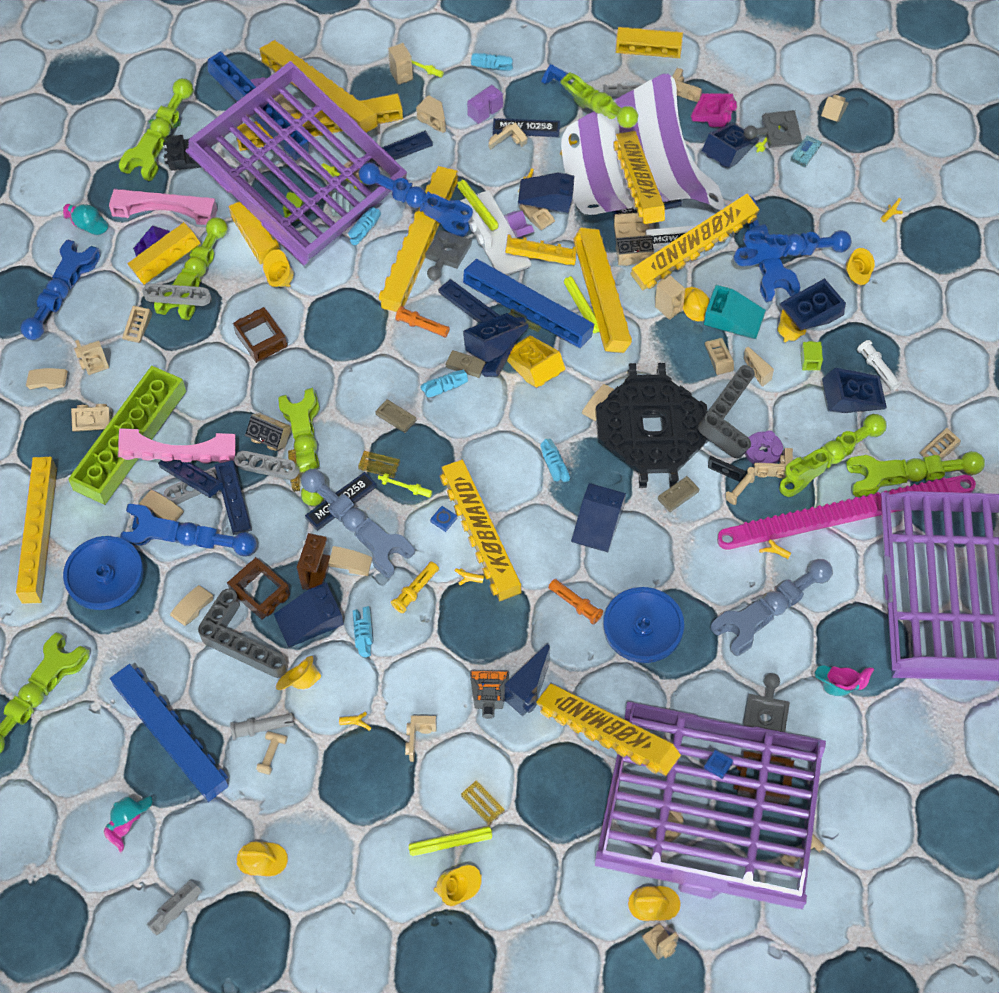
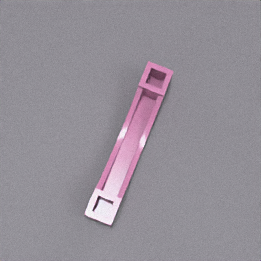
[109,189,217,225]
[118,429,235,463]

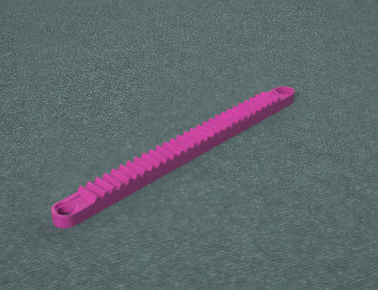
[717,475,976,550]

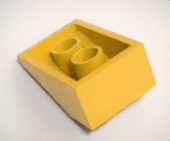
[506,335,566,388]

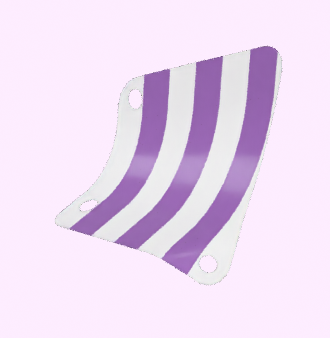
[561,74,724,215]

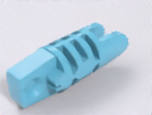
[471,53,513,71]
[348,207,381,245]
[420,370,468,398]
[540,439,570,482]
[352,606,373,658]

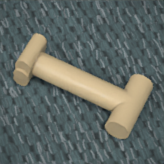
[726,467,755,505]
[256,731,288,775]
[781,834,825,868]

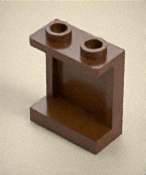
[297,533,330,590]

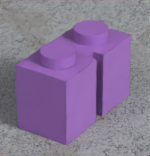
[467,85,503,124]

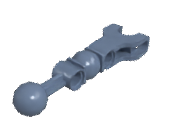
[301,469,415,578]
[710,559,833,656]

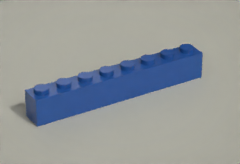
[208,51,309,161]
[463,258,594,348]
[109,663,229,803]

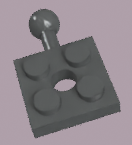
[744,110,802,147]
[425,230,472,280]
[743,673,790,733]

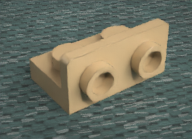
[614,213,650,238]
[74,339,109,375]
[71,404,112,432]

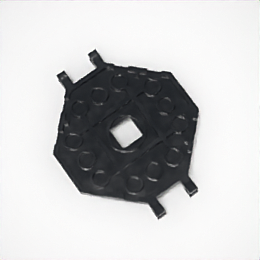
[595,363,709,488]

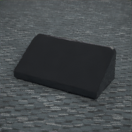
[708,456,747,482]

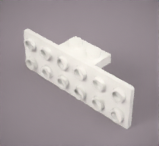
[460,191,531,275]

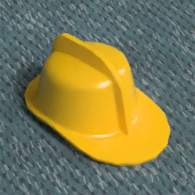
[845,248,875,285]
[263,250,294,287]
[683,287,710,321]
[777,310,806,343]
[275,656,321,690]
[237,841,288,877]
[433,865,481,906]
[628,886,681,921]

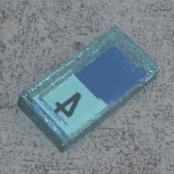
[790,135,822,168]

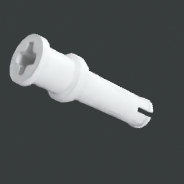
[857,340,901,390]

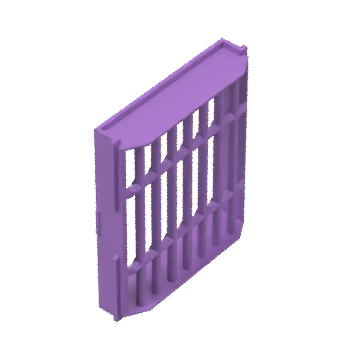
[186,61,407,266]
[881,491,999,681]
[595,701,826,910]

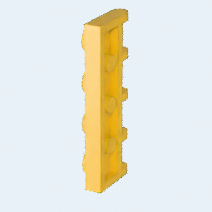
[505,234,576,265]

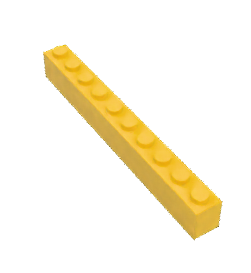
[259,40,377,133]
[237,94,403,151]
[379,166,458,312]

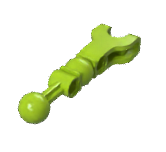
[560,72,639,128]
[119,78,193,181]
[154,217,228,321]
[278,387,324,506]
[779,414,887,497]
[846,451,985,497]
[0,632,90,754]

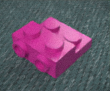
[691,93,737,127]

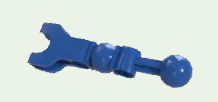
[359,163,473,237]
[738,196,800,302]
[733,230,852,266]
[21,239,100,340]
[120,504,257,556]

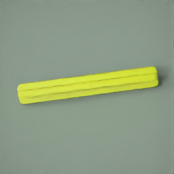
[457,180,499,231]
[564,276,599,334]
[408,827,492,856]

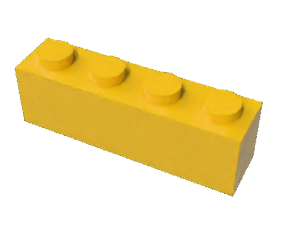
[616,27,683,58]
[229,201,280,264]
[127,222,201,285]

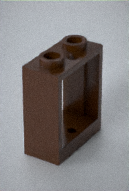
[233,307,288,363]
[227,557,290,620]
[734,751,794,806]

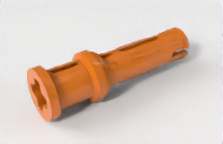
[395,306,450,338]
[548,579,604,625]

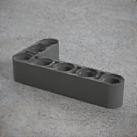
[698,365,755,459]
[198,589,288,678]

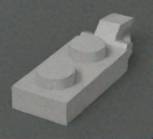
[146,880,202,936]

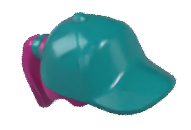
[63,204,108,235]
[814,665,874,696]
[104,796,153,853]

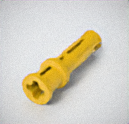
[391,561,439,613]

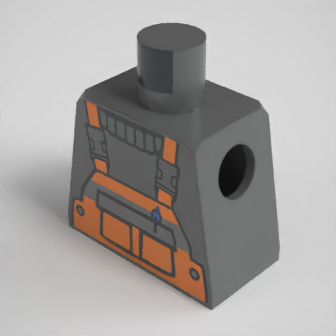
[470,670,509,719]

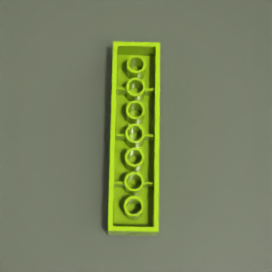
[68,365,186,505]

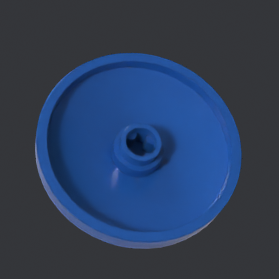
[63,536,143,610]
[603,587,684,663]

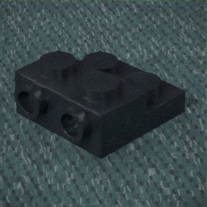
[163,135,201,171]

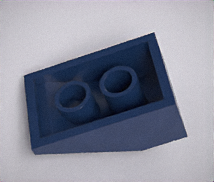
[701,122,759,168]
[518,172,575,213]
[779,278,846,330]
[463,313,529,362]
[822,368,887,413]
[571,483,626,553]
[274,582,344,648]
[504,644,550,717]

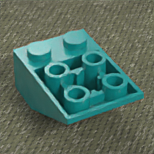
[704,285,766,339]

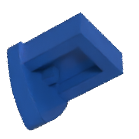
[541,64,569,84]

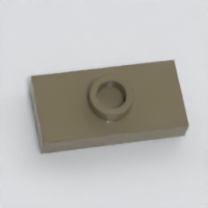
[445,350,486,378]
[375,399,417,433]
[658,476,700,512]

